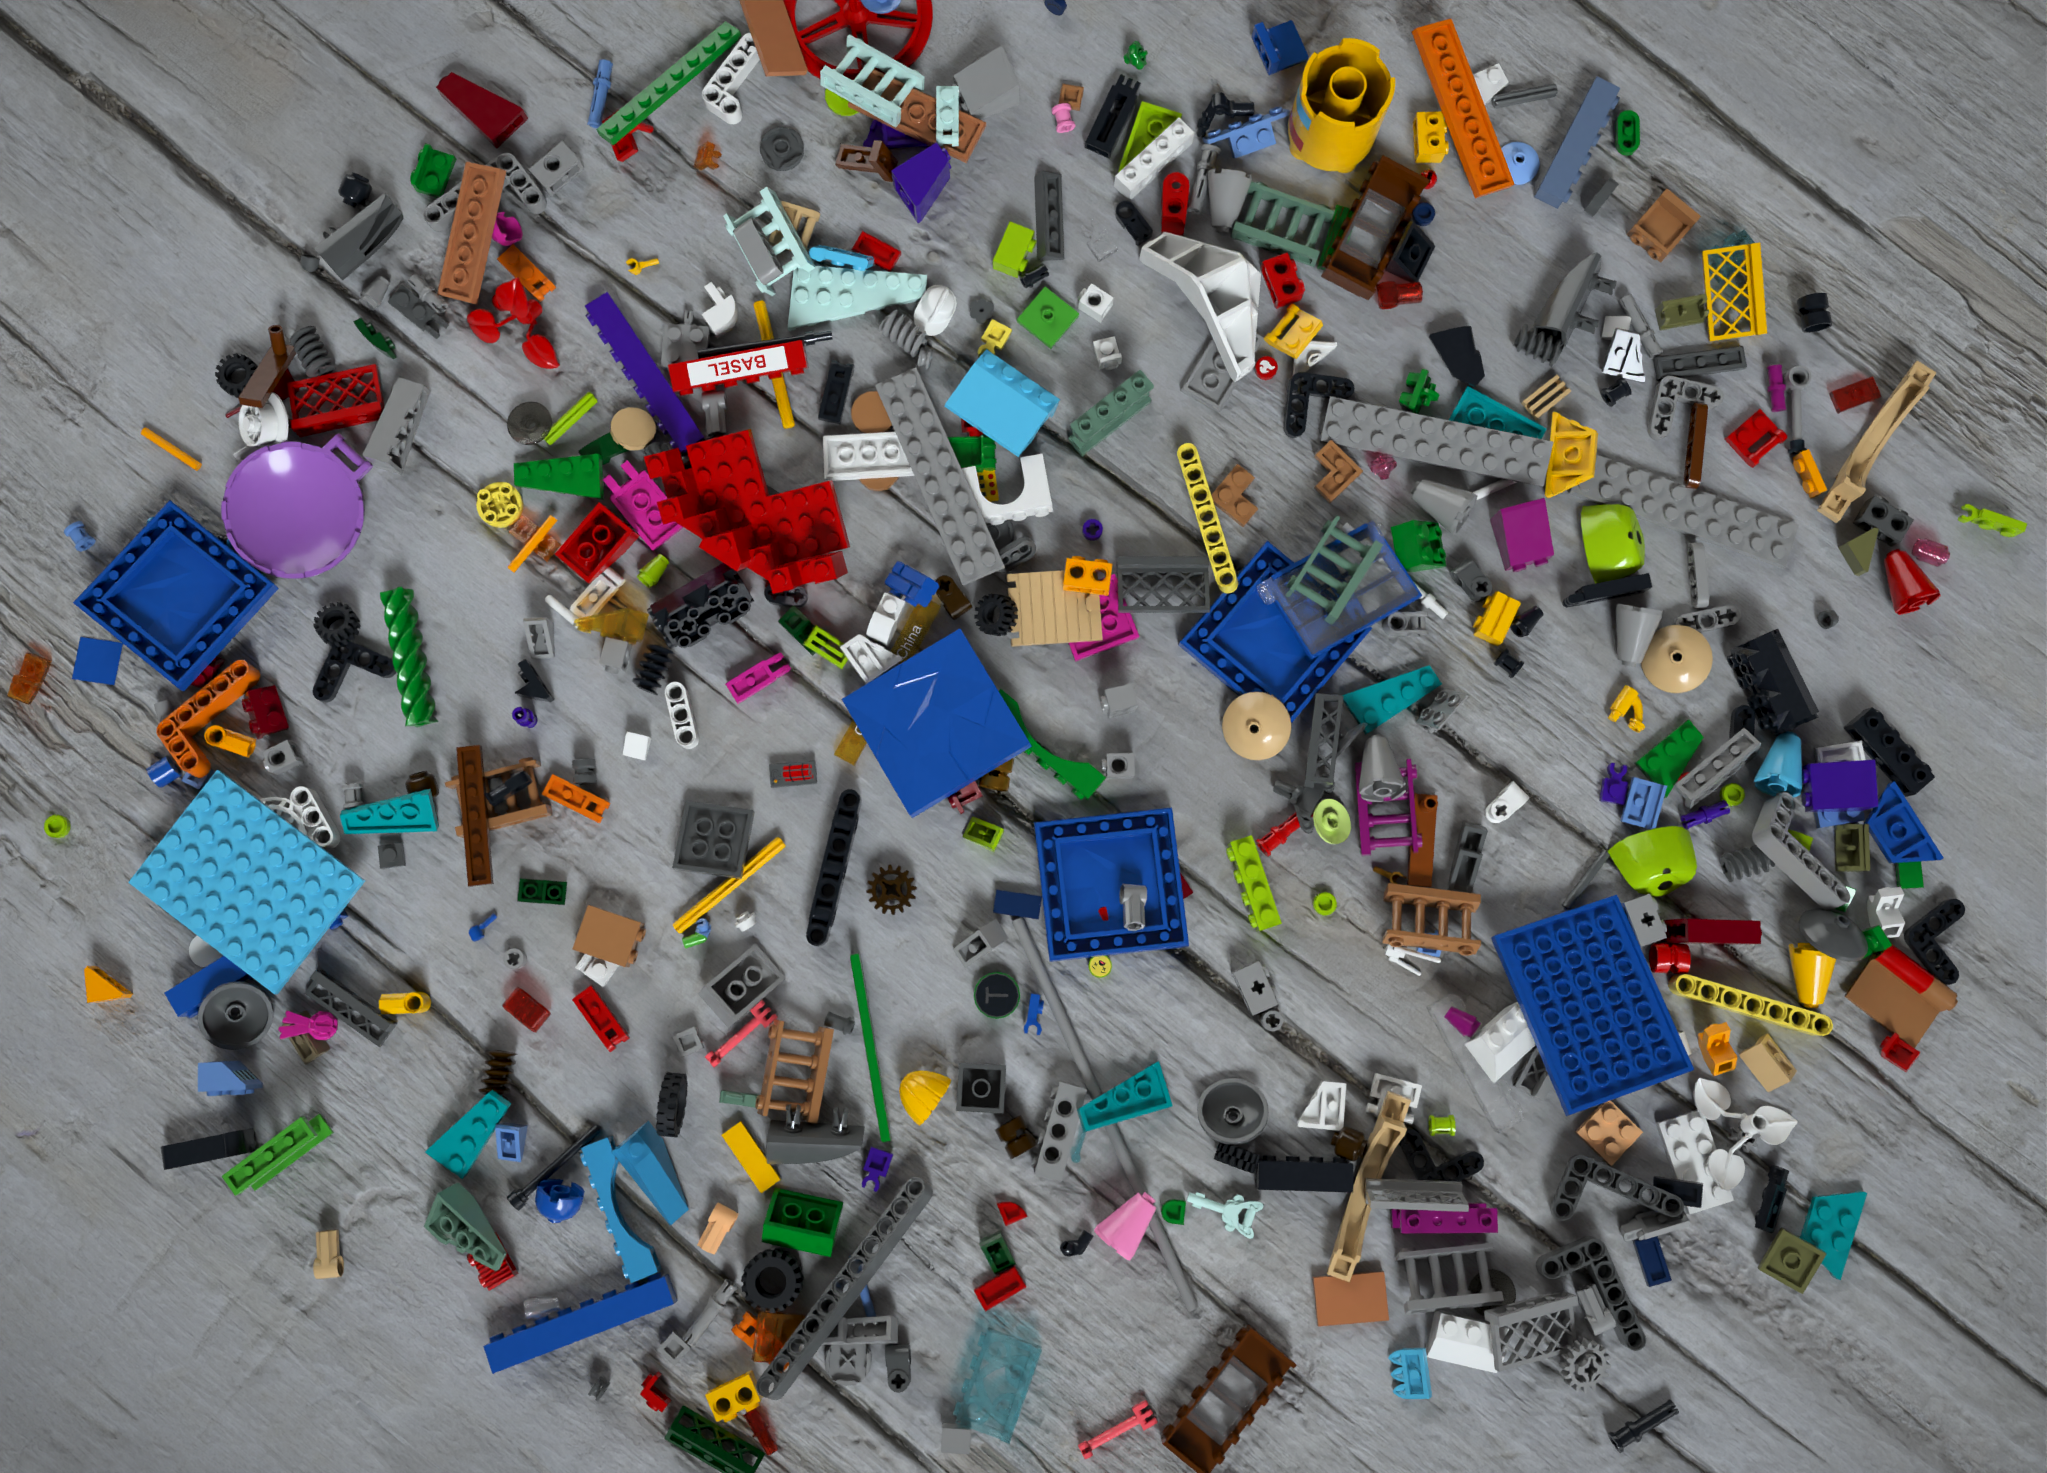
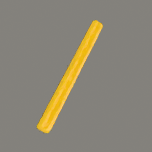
[753,300,795,429]
[673,837,786,934]

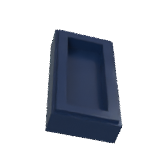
[993,890,1042,920]
[1632,1236,1672,1287]

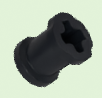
[1601,378,1632,407]
[1493,648,1524,678]

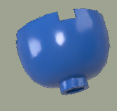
[535,1179,585,1223]

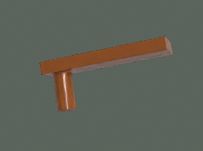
[1407,793,1438,888]

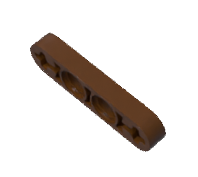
[1683,403,1708,489]

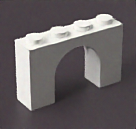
[961,453,1053,525]

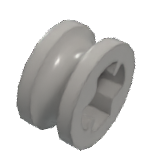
[917,347,933,369]
[503,948,527,969]
[1260,1010,1283,1031]

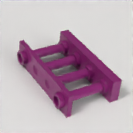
[1355,759,1422,856]
[1390,1203,1498,1234]

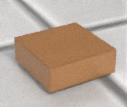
[1058,83,1084,111]

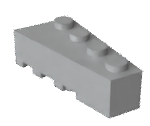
[362,377,430,475]

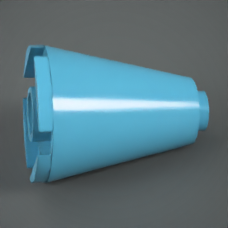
[1754,731,1802,797]

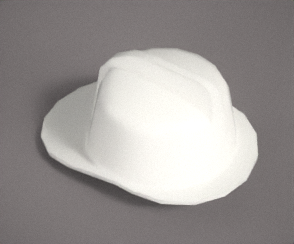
[914,285,957,336]

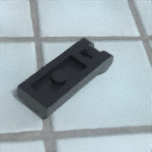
[818,360,855,425]

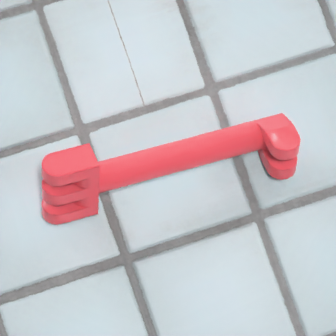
[705,1000,778,1068]
[1078,1400,1158,1459]

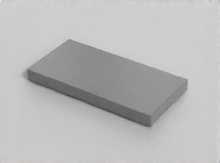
[1181,332,1264,413]

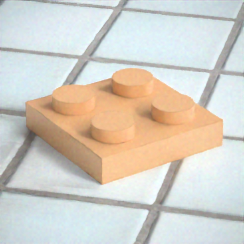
[1575,1100,1643,1166]

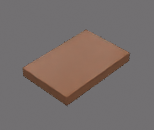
[1312,1271,1389,1327]

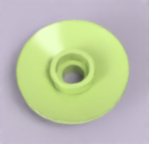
[1313,799,1351,844]

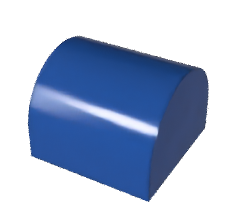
[146,755,182,788]

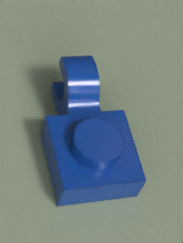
[1024,994,1044,1035]

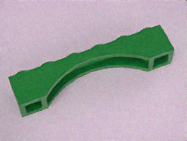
[999,689,1106,801]

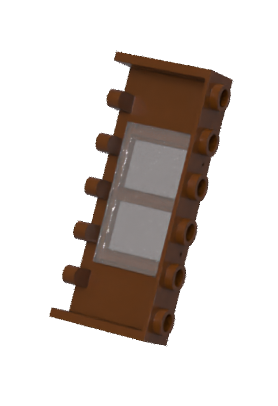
[1321,155,1430,300]
[1161,1324,1296,1473]

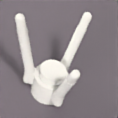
[1384,944,1441,976]

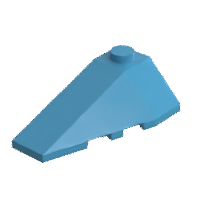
[611,1121,689,1225]

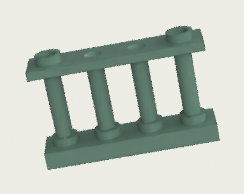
[1231,182,1335,267]
[1285,515,1383,625]

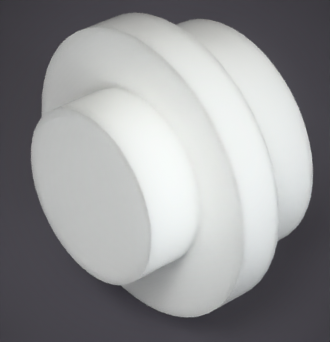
[735,911,757,932]

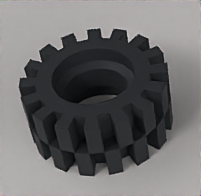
[215,353,258,398]
[974,593,1018,636]
[313,602,361,647]
[1214,1142,1260,1174]

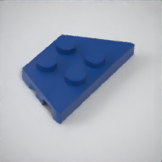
[1864,781,1944,863]

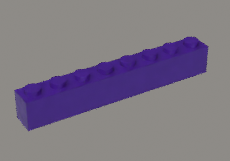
[585,292,705,454]

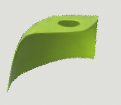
[1581,504,1645,583]
[1607,826,1697,896]

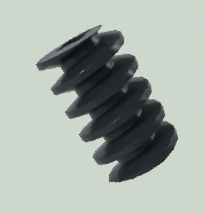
[632,644,675,696]

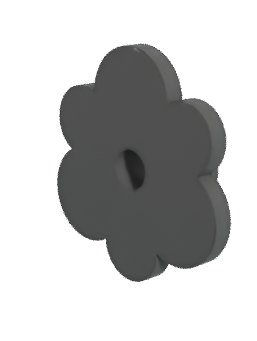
[970,298,994,324]

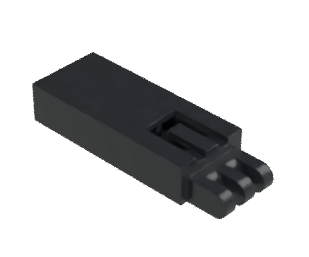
[1085,74,1141,159]
[1562,573,1652,608]

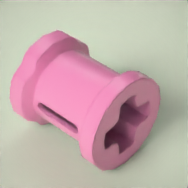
[1051,103,1076,133]

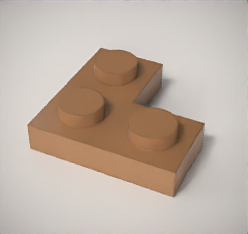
[1314,440,1363,503]
[1212,464,1258,527]

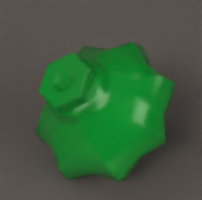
[1123,41,1148,70]

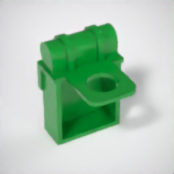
[947,435,997,473]

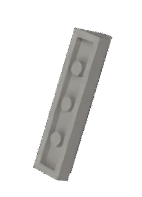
[1674,728,1761,811]
[1513,1045,1553,1101]

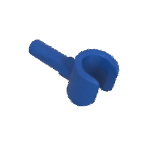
[469,913,497,942]

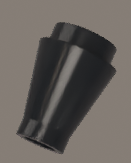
[1510,606,1544,637]

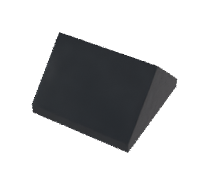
[1385,221,1435,284]

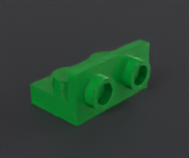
[410,143,457,198]

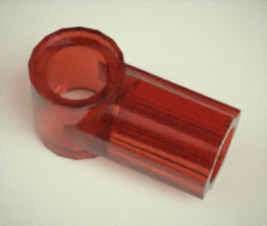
[1376,281,1423,310]

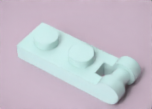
[936,86,959,147]

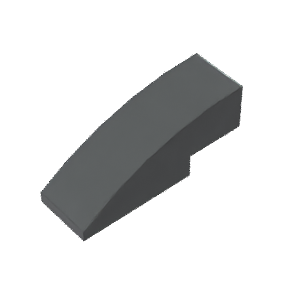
[1447,821,1488,893]

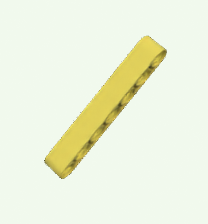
[1177,443,1238,593]
[1668,974,1833,1036]

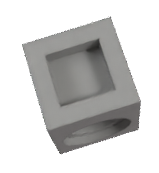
[599,637,632,674]
[262,740,304,775]
[1102,753,1135,779]

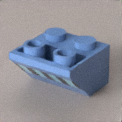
[198,1061,263,1096]

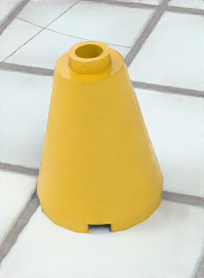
[1788,943,1837,1008]

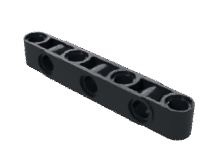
[806,789,862,946]

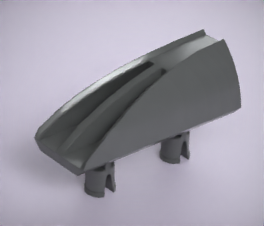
[314,193,403,281]
[1533,252,1617,347]
[766,1104,865,1164]

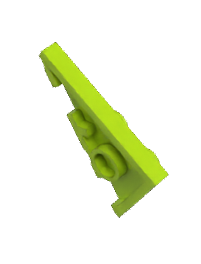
[1118,101,1182,173]

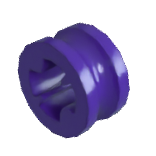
[1082,519,1103,541]

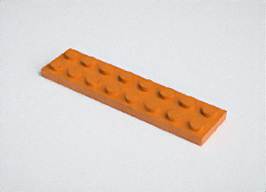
[1412,18,1515,199]

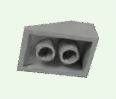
[698,943,786,1029]

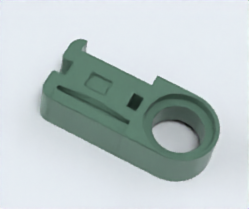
[719,1090,758,1108]

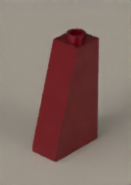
[436,72,528,149]
[1661,919,1762,945]

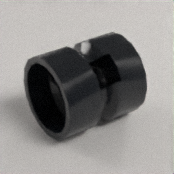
[1797,293,1832,333]

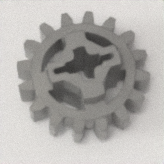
[1559,1338,1611,1392]

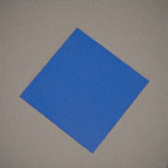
[72,637,123,685]

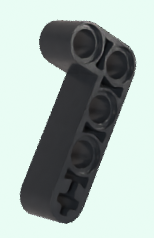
[161,1128,256,1170]

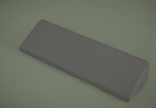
[1034,170,1065,261]

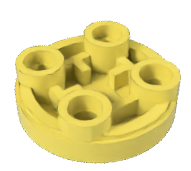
[476,482,523,528]

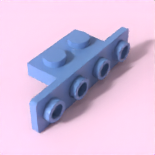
[1202,106,1290,159]

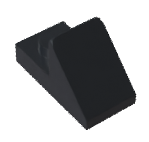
[515,659,554,702]

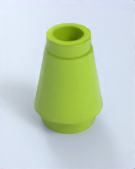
[637,554,669,588]

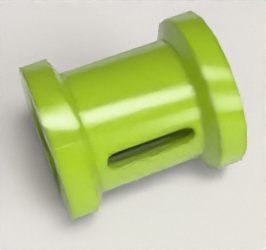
[1428,1115,1456,1136]

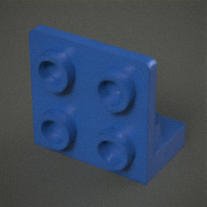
[1252,20,1309,76]

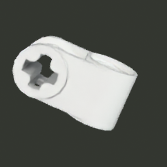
[1485,781,1530,823]

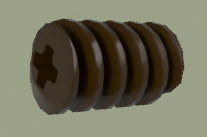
[478,1050,518,1101]

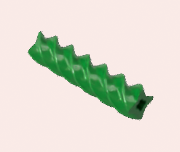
[380,587,439,727]

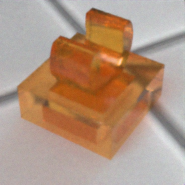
[694,141,722,170]

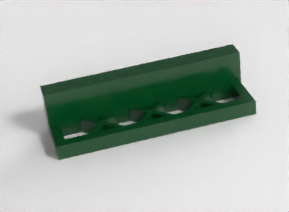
[664,1405,766,1473]

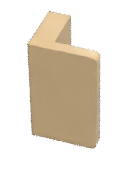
[1739,1033,1797,1092]

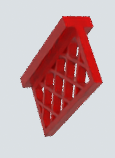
[287,364,384,437]

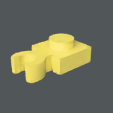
[978,319,1012,357]

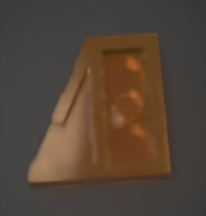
[751,1311,805,1363]

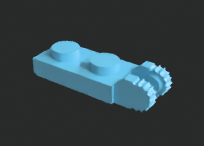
[809,245,875,271]

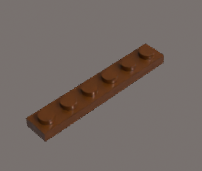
[456,745,494,887]

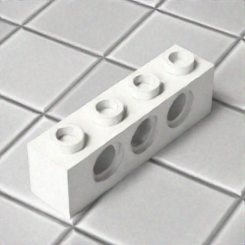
[1114,118,1195,201]

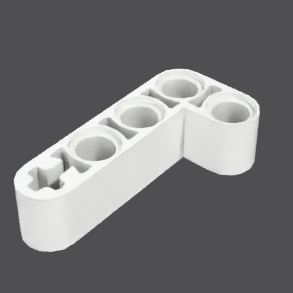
[702,33,760,124]

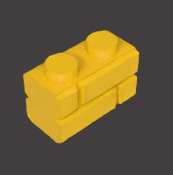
[1473,591,1521,646]

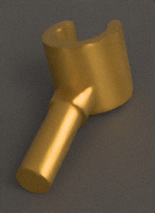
[1373,866,1407,884]

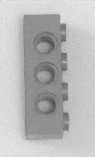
[1031,1081,1087,1182]

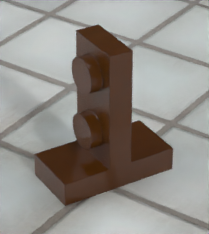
[835,140,898,182]

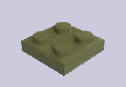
[1757,1227,1827,1294]

